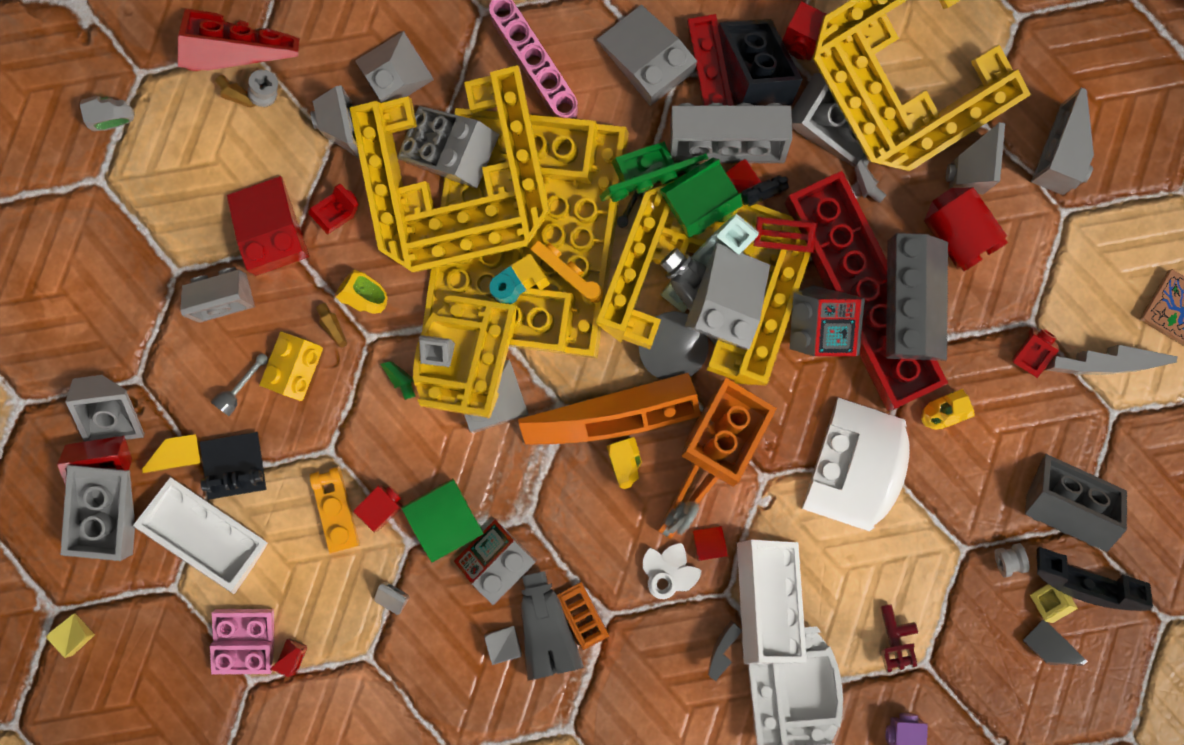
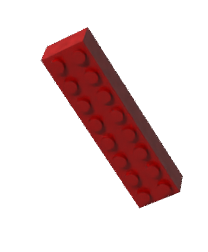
[784,171,948,411]

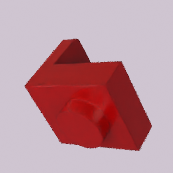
[309,183,358,235]

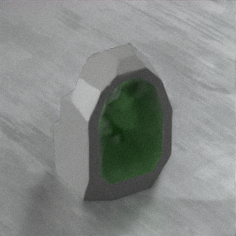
[80,96,134,131]

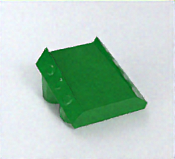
[660,157,743,238]

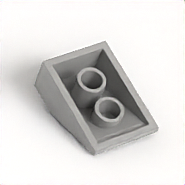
[597,5,697,106]
[791,73,869,167]
[1031,87,1094,195]
[684,243,770,349]
[61,465,135,561]

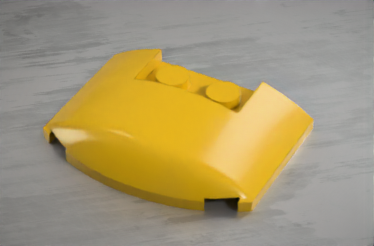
[413,295,517,418]

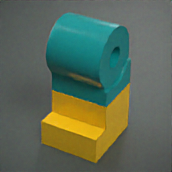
[489,253,550,304]

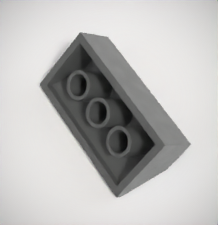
[886,233,948,361]

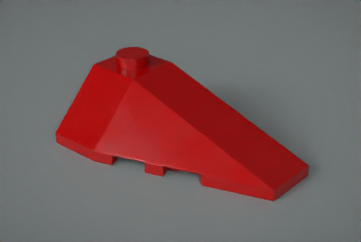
[178,9,300,71]

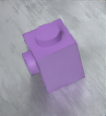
[885,713,928,745]

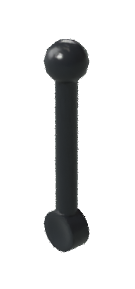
[617,190,640,228]

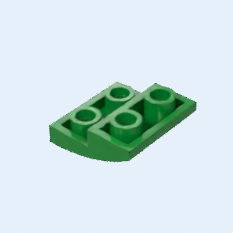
[401,478,484,563]

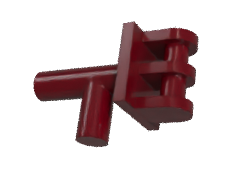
[879,605,918,673]

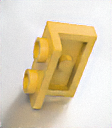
[259,331,323,401]

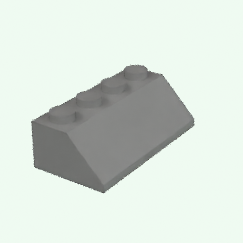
[670,103,792,163]

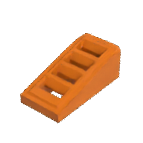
[557,581,609,650]

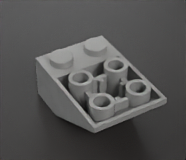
[397,106,500,188]

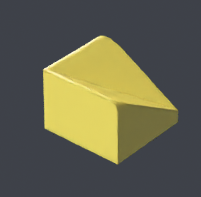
[1030,584,1078,623]
[46,613,95,658]

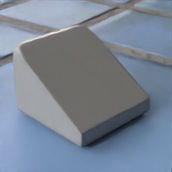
[374,582,410,615]

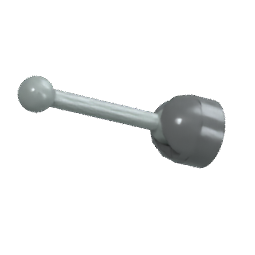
[211,354,268,416]

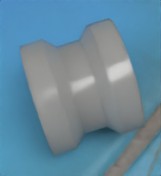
[248,70,278,107]
[995,543,1030,578]

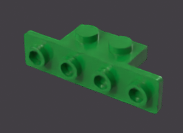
[599,141,709,202]

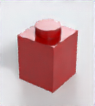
[353,486,403,532]

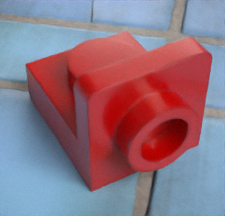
[1012,327,1059,378]

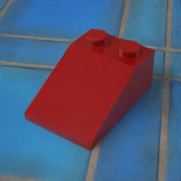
[227,176,310,276]

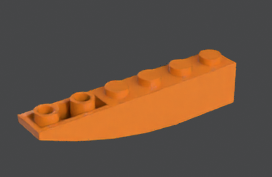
[518,373,701,445]

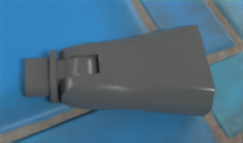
[660,248,717,345]
[521,571,584,680]

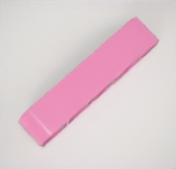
[489,0,578,119]

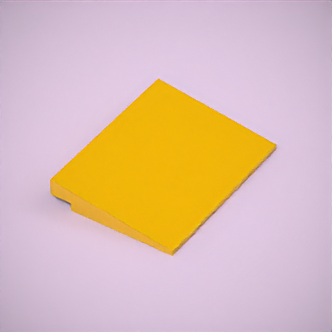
[422,108,629,359]

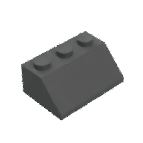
[1025,454,1127,552]

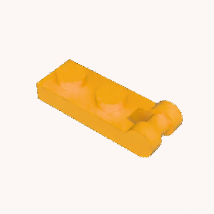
[531,240,604,303]
[309,466,360,554]

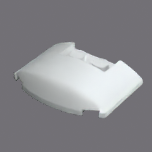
[802,398,910,531]
[748,626,843,745]

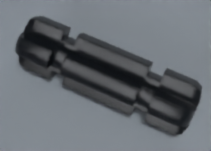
[741,175,789,206]

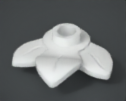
[643,543,701,599]

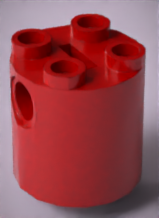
[924,187,1008,272]

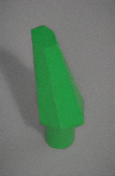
[380,361,415,400]

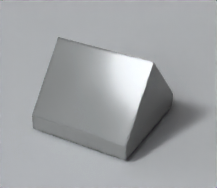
[419,335,455,367]

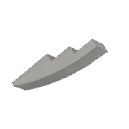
[1045,345,1177,375]

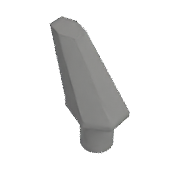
[855,159,886,203]

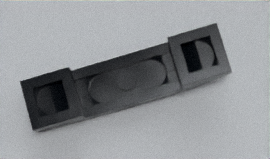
[1036,547,1153,611]

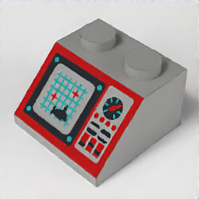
[454,519,537,605]

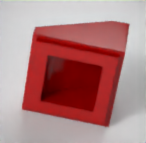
[692,526,728,561]

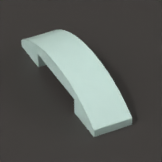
[661,214,759,313]

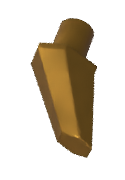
[215,75,257,108]
[316,303,347,348]

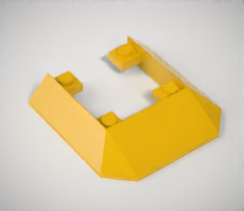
[813,0,1031,172]
[349,65,550,273]
[596,181,811,385]

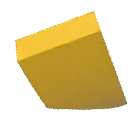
[142,434,200,473]

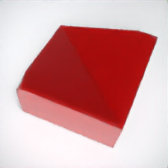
[726,159,761,194]
[270,639,307,677]

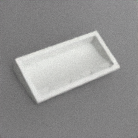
[133,477,268,595]
[737,540,807,664]

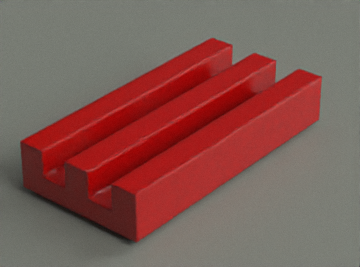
[753,217,817,253]

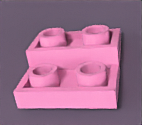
[210,609,274,674]

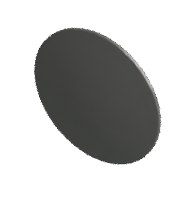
[639,311,709,380]

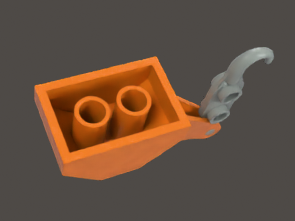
[658,378,777,539]

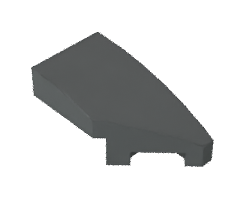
[1023,619,1087,666]
[708,620,742,681]

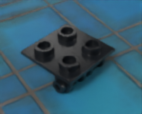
[200,432,267,500]

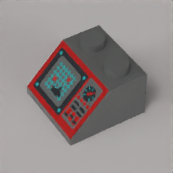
[789,285,865,356]

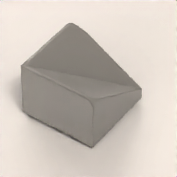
[484,626,522,665]

